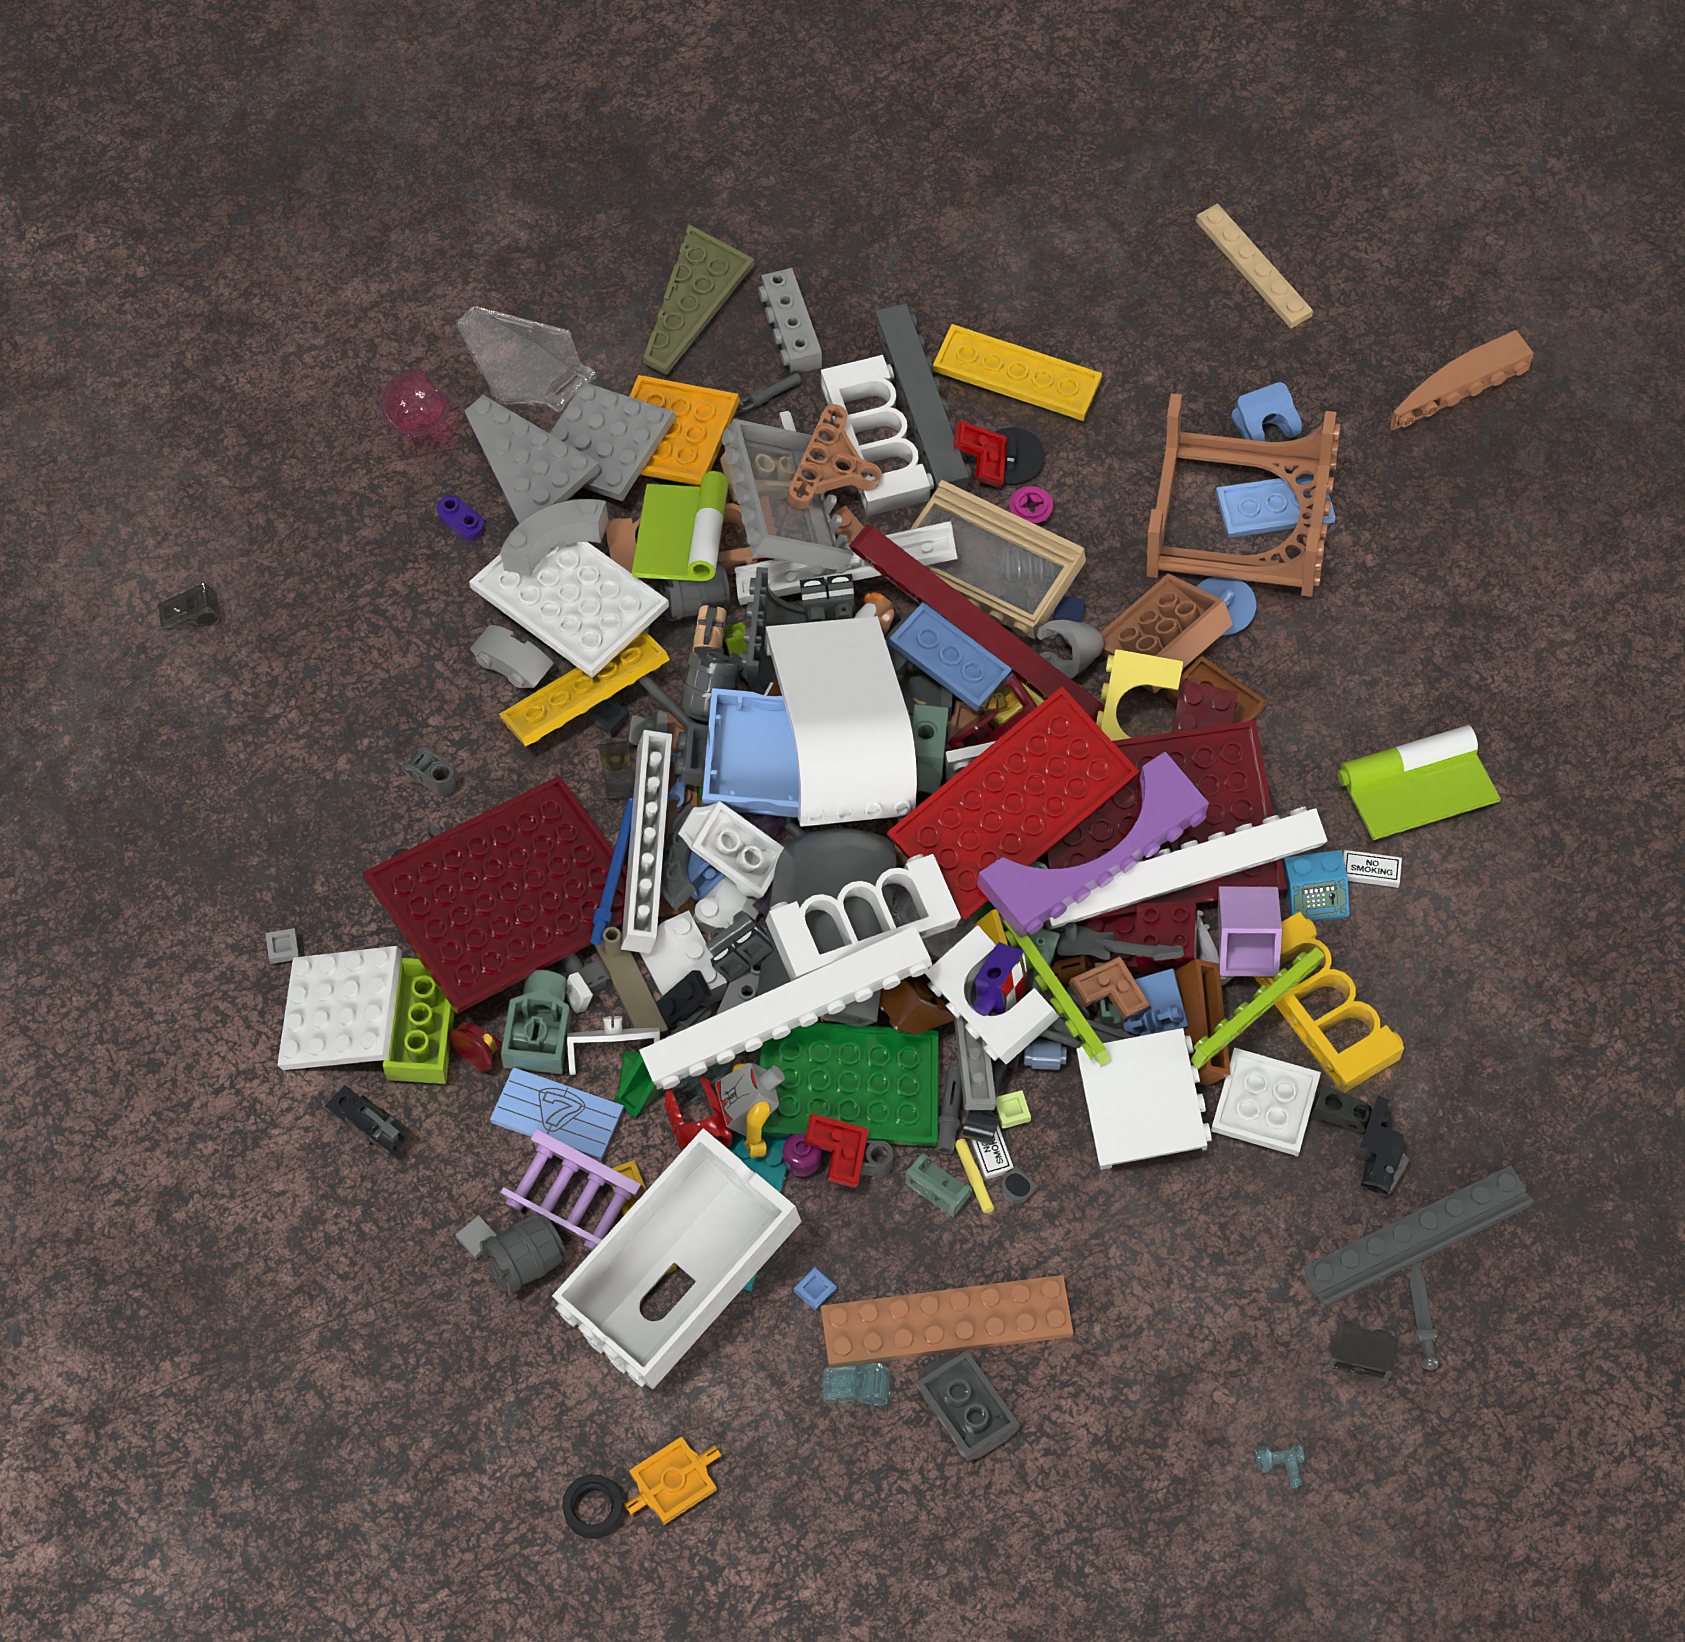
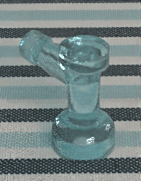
[1255,1444,1304,1488]

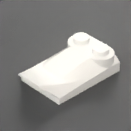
[678,801,784,899]
[693,876,774,935]

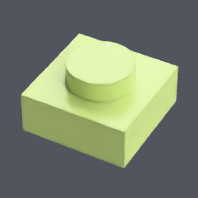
[995,1090,1031,1129]

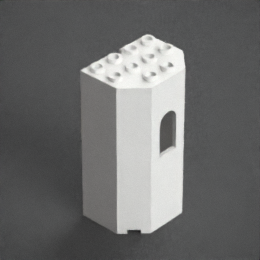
[552,1128,802,1389]

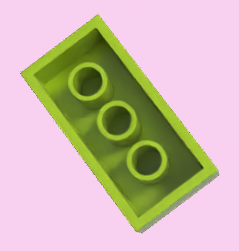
[383,958,455,1084]

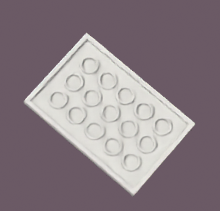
[469,542,669,677]

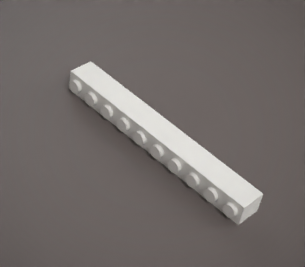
[1045,807,1327,930]
[640,926,932,1089]

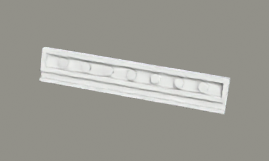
[735,521,958,605]

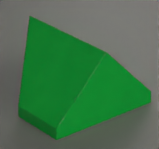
[614,1051,665,1118]

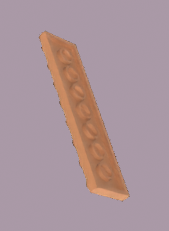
[821,1275,1073,1368]

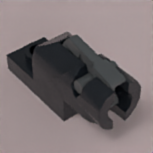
[325,1085,410,1155]
[1356,1096,1409,1197]

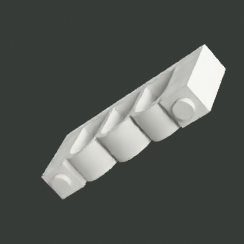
[821,355,934,516]
[765,854,961,981]

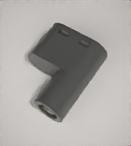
[561,953,612,994]

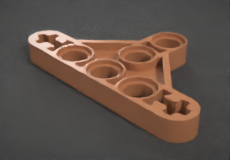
[786,404,882,510]

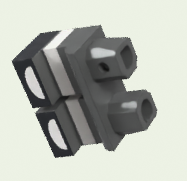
[799,573,856,623]
[706,910,773,982]

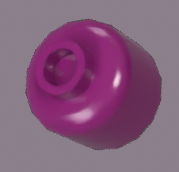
[782,1133,822,1177]

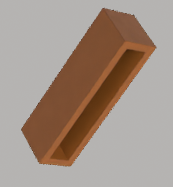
[1174,959,1231,1086]

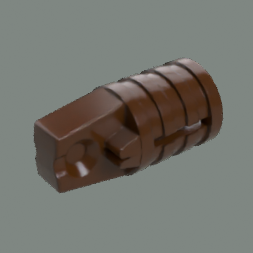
[1050,954,1093,986]

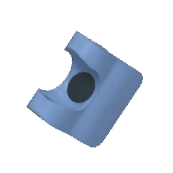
[1231,382,1302,441]

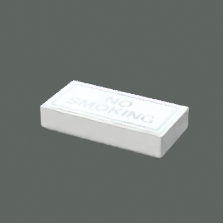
[1343,850,1402,888]
[970,1125,1014,1180]

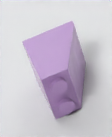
[1218,887,1282,976]

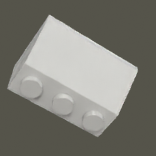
[639,911,727,1007]

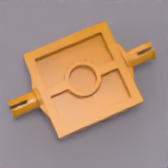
[624,1436,721,1525]

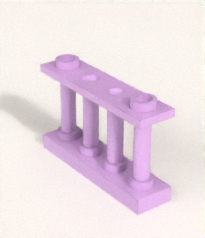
[500,1129,645,1251]

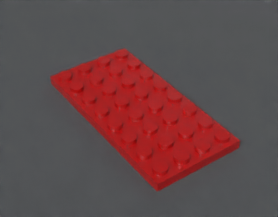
[887,687,1140,922]

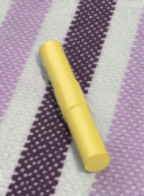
[955,1139,994,1213]

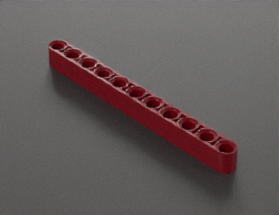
[849,524,1105,723]

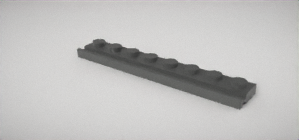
[1301,1165,1534,1309]

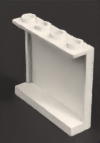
[1077,1028,1212,1170]

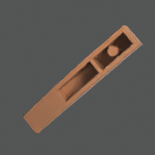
[1390,330,1534,430]

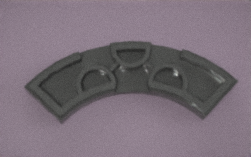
[660,803,696,910]

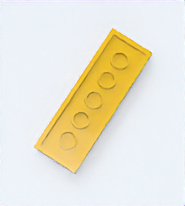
[932,324,1102,421]
[499,630,670,747]

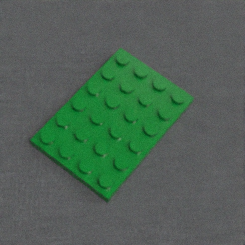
[759,1023,938,1147]

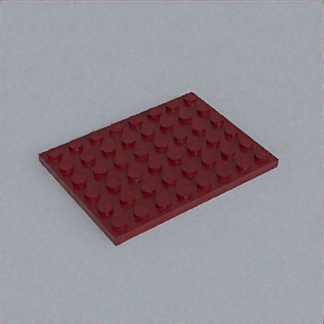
[1045,720,1287,922]
[362,775,627,1014]

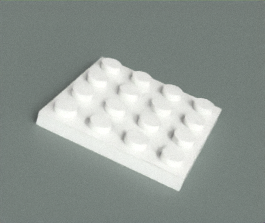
[277,946,402,1070]

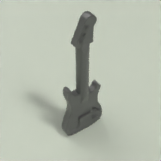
[1056,922,1184,961]

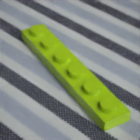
[1003,920,1110,1067]
[1190,947,1324,1069]

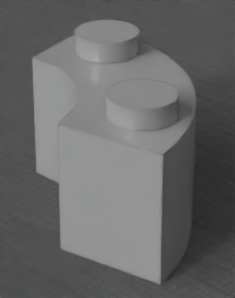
[470,625,554,688]

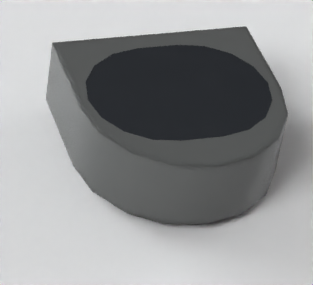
[1001,1166,1038,1204]

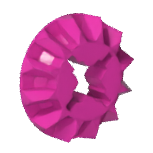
[1009,486,1053,525]

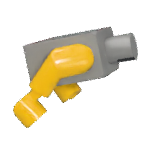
[715,1063,785,1158]

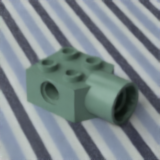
[909,704,948,808]
[501,970,571,1074]

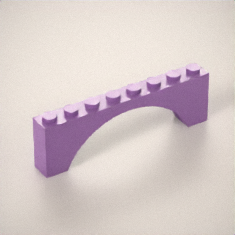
[977,752,1209,938]

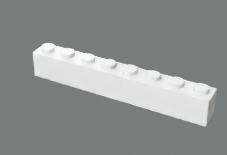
[621,730,672,954]

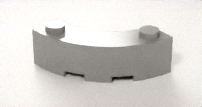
[500,499,609,576]

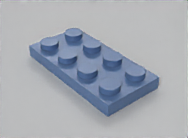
[888,602,1012,711]

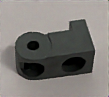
[1309,1085,1372,1133]

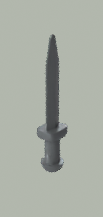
[1410,1262,1440,1371]

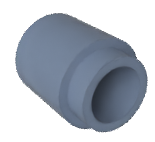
[1024,1039,1067,1070]

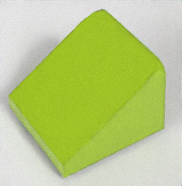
[723,622,749,657]

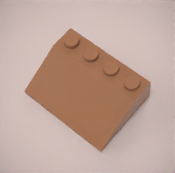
[1100,574,1233,694]

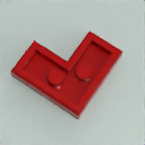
[953,420,1007,488]
[803,1113,868,1188]

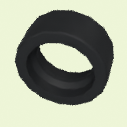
[562,1474,623,1539]

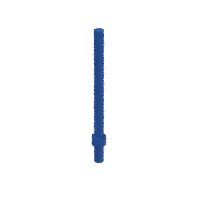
[590,798,633,945]

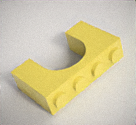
[1096,649,1183,741]

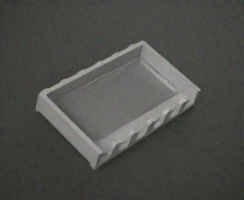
[722,419,854,574]

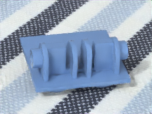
[1123,969,1189,1037]

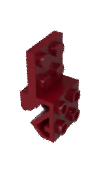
[1171,681,1238,732]
[1080,902,1198,976]

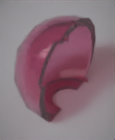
[381,369,451,438]

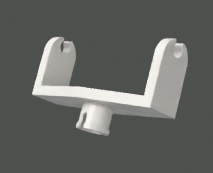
[567,1016,660,1075]

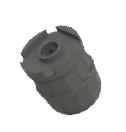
[657,561,730,622]
[681,646,744,722]
[479,1215,566,1295]

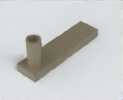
[595,927,669,1045]

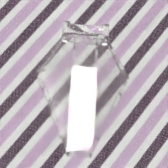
[456,306,597,412]

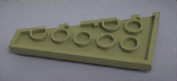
[643,224,755,375]

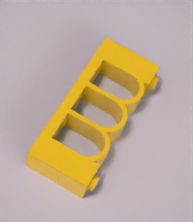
[1254,911,1404,1093]

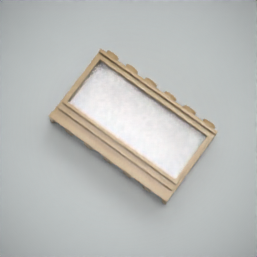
[910,480,1086,639]

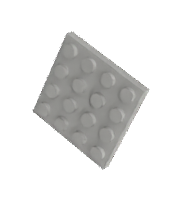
[550,382,676,501]

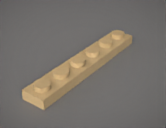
[1196,203,1313,329]

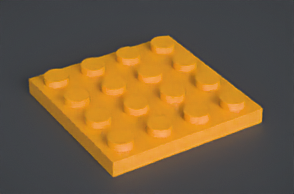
[629,375,740,486]

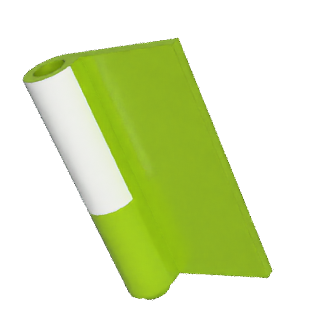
[632,471,729,581]
[1337,725,1500,840]

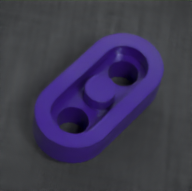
[437,495,484,540]

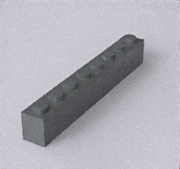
[875,304,972,493]

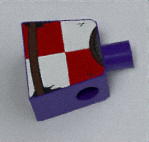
[973,942,1030,1016]

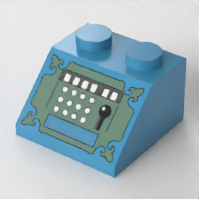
[1282,850,1350,922]

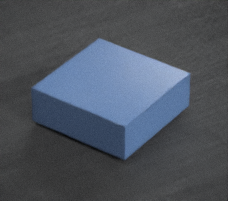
[794,1267,837,1311]

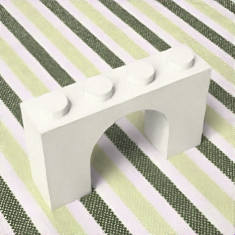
[925,925,1060,1064]

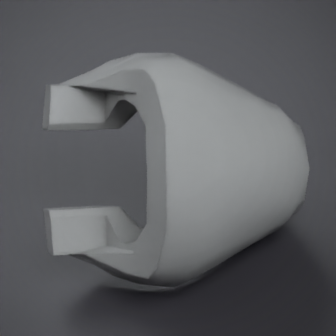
[1037,620,1104,678]

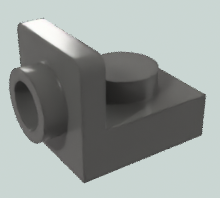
[627,711,668,745]

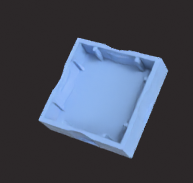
[701,688,799,817]

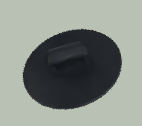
[995,427,1044,484]

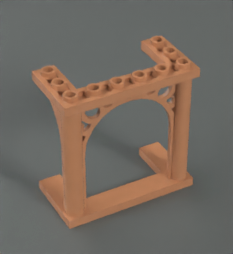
[1147,393,1341,596]

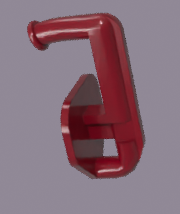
[947,673,1038,750]

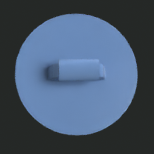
[1197,577,1256,635]

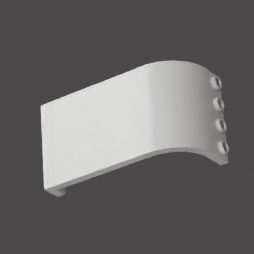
[765,616,917,826]

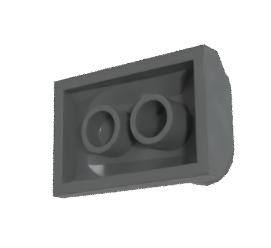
[915,1350,1020,1461]

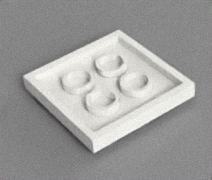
[1211,1048,1321,1156]

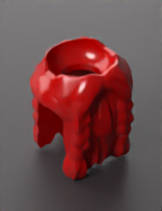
[665,1076,734,1151]

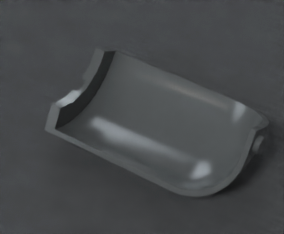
[756,827,896,1027]

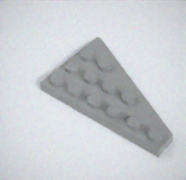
[465,395,600,524]

